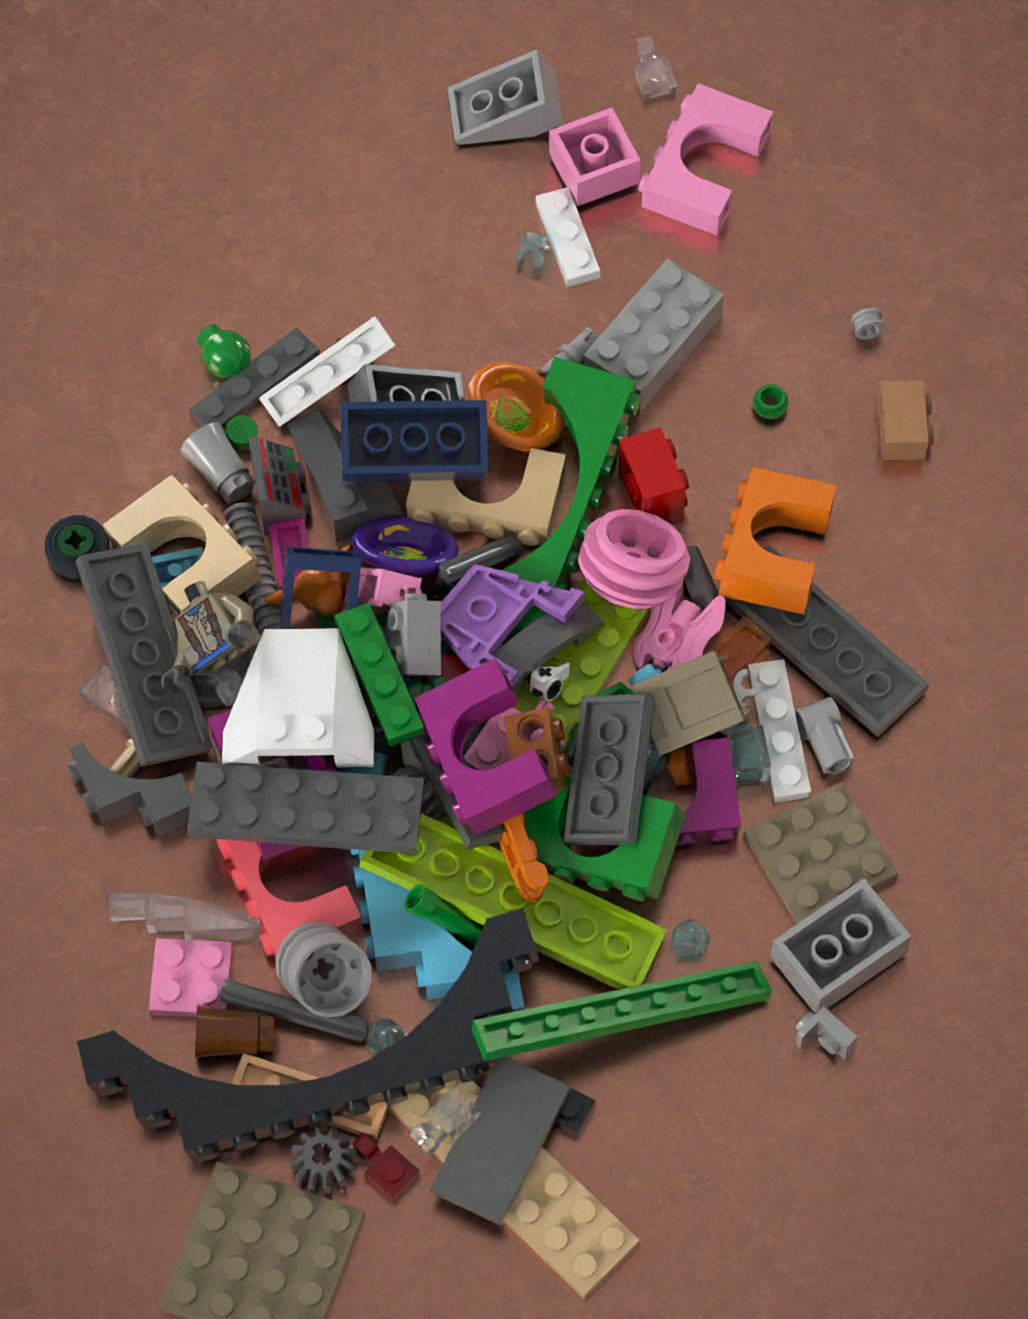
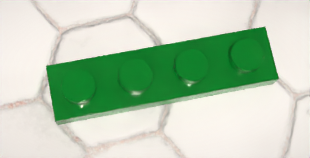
[334,603,424,746]

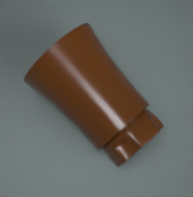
[195,1004,274,1058]

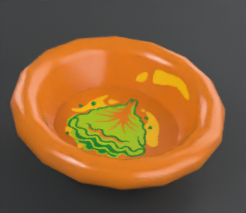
[468,362,565,452]

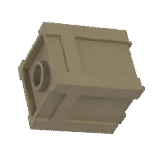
[631,650,750,755]

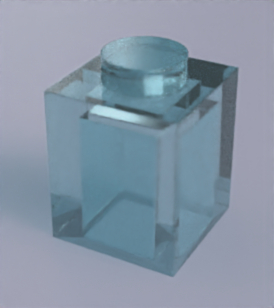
[725,724,771,785]

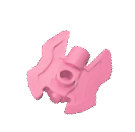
[632,586,726,670]

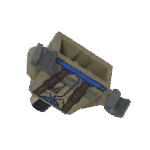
[161,581,261,694]

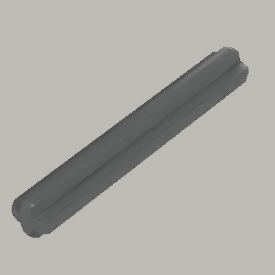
[220,979,369,1042]

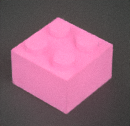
[549,108,640,206]

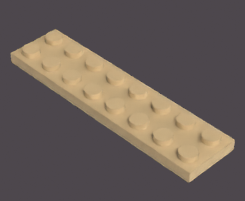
[388,1079,640,1299]

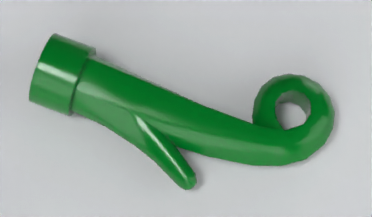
[404,884,483,945]

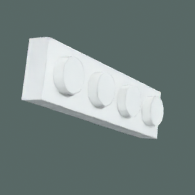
[259,316,396,427]
[747,659,811,803]

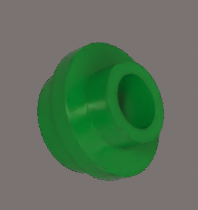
[753,384,789,419]

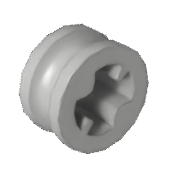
[851,307,886,339]

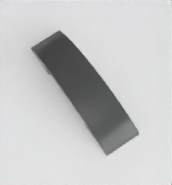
[492,602,605,692]

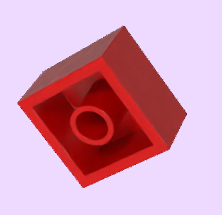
[618,427,689,525]

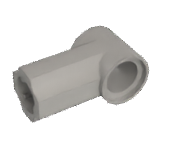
[795,697,854,775]

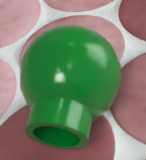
[197,324,251,379]

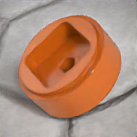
[667,747,693,786]

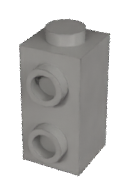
[387,594,441,678]

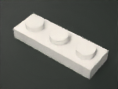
[536,187,600,287]

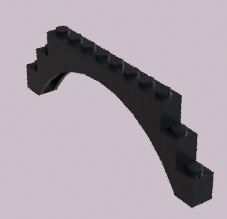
[77,908,539,1161]

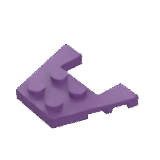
[441,564,584,687]

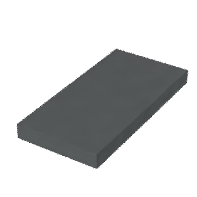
[563,694,654,845]
[430,1056,571,1226]

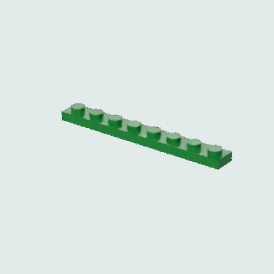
[471,960,772,1061]

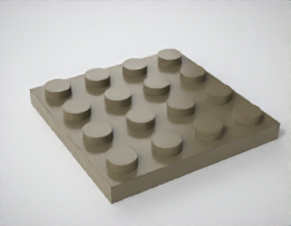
[159,1161,365,1319]

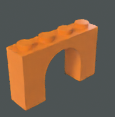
[714,467,837,615]

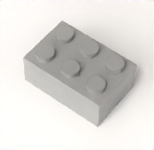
[770,878,911,1014]

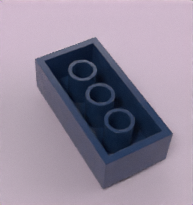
[340,400,488,482]

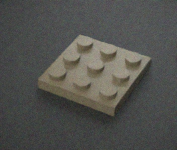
[743,782,899,924]

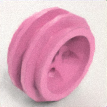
[578,509,690,609]

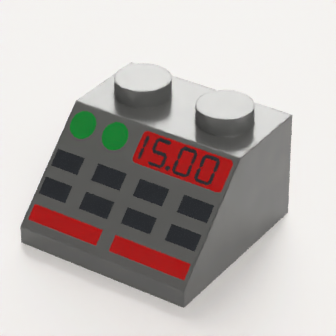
[249,437,312,535]

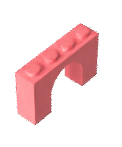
[216,839,363,959]

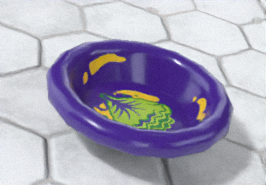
[351,517,459,577]

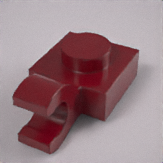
[352,1133,420,1202]

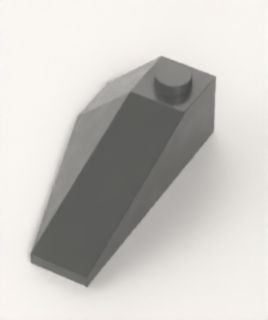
[286,411,403,542]

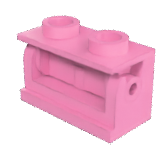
[344,568,422,613]

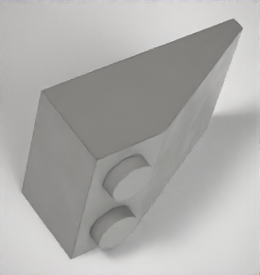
[447,49,564,145]

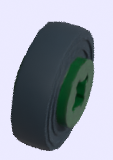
[44,515,110,579]

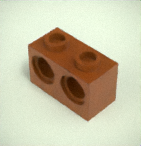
[504,707,570,791]

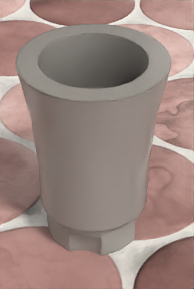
[180,422,255,504]

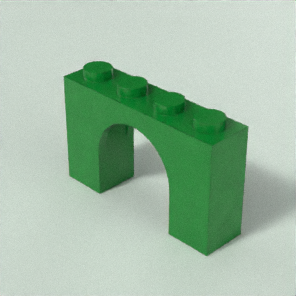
[523,776,686,901]

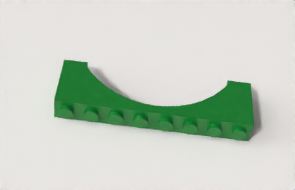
[501,357,641,638]

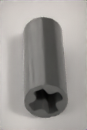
[684,546,726,612]

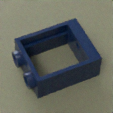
[279,546,361,645]

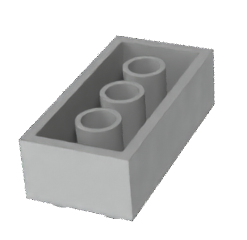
[583,258,724,413]

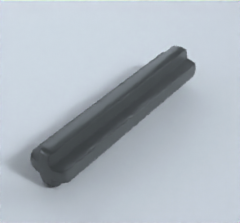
[437,534,522,584]

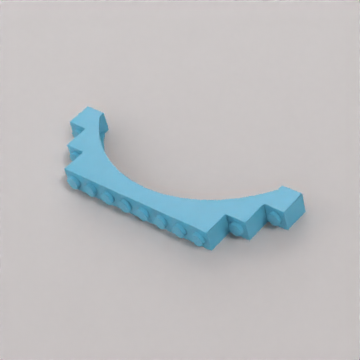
[338,601,524,1012]

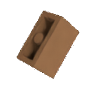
[878,380,934,460]

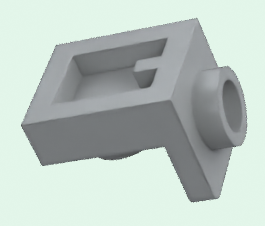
[795,1006,858,1059]

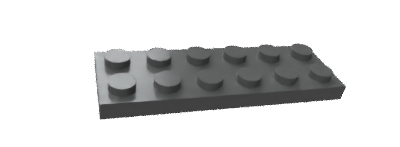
[75,543,213,767]
[718,545,929,737]
[187,762,424,854]

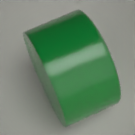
[226,415,258,452]

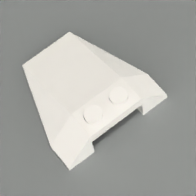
[222,628,375,767]

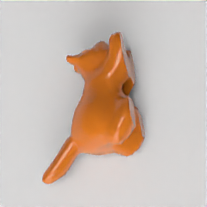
[265,544,354,616]

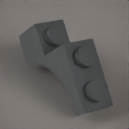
[67,742,192,837]

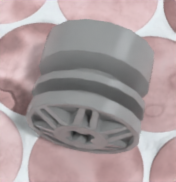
[276,921,372,1018]

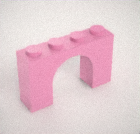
[638,83,773,236]

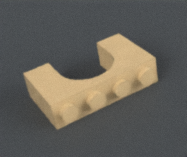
[406,448,566,546]
[103,475,261,616]

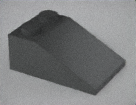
[347,364,465,402]

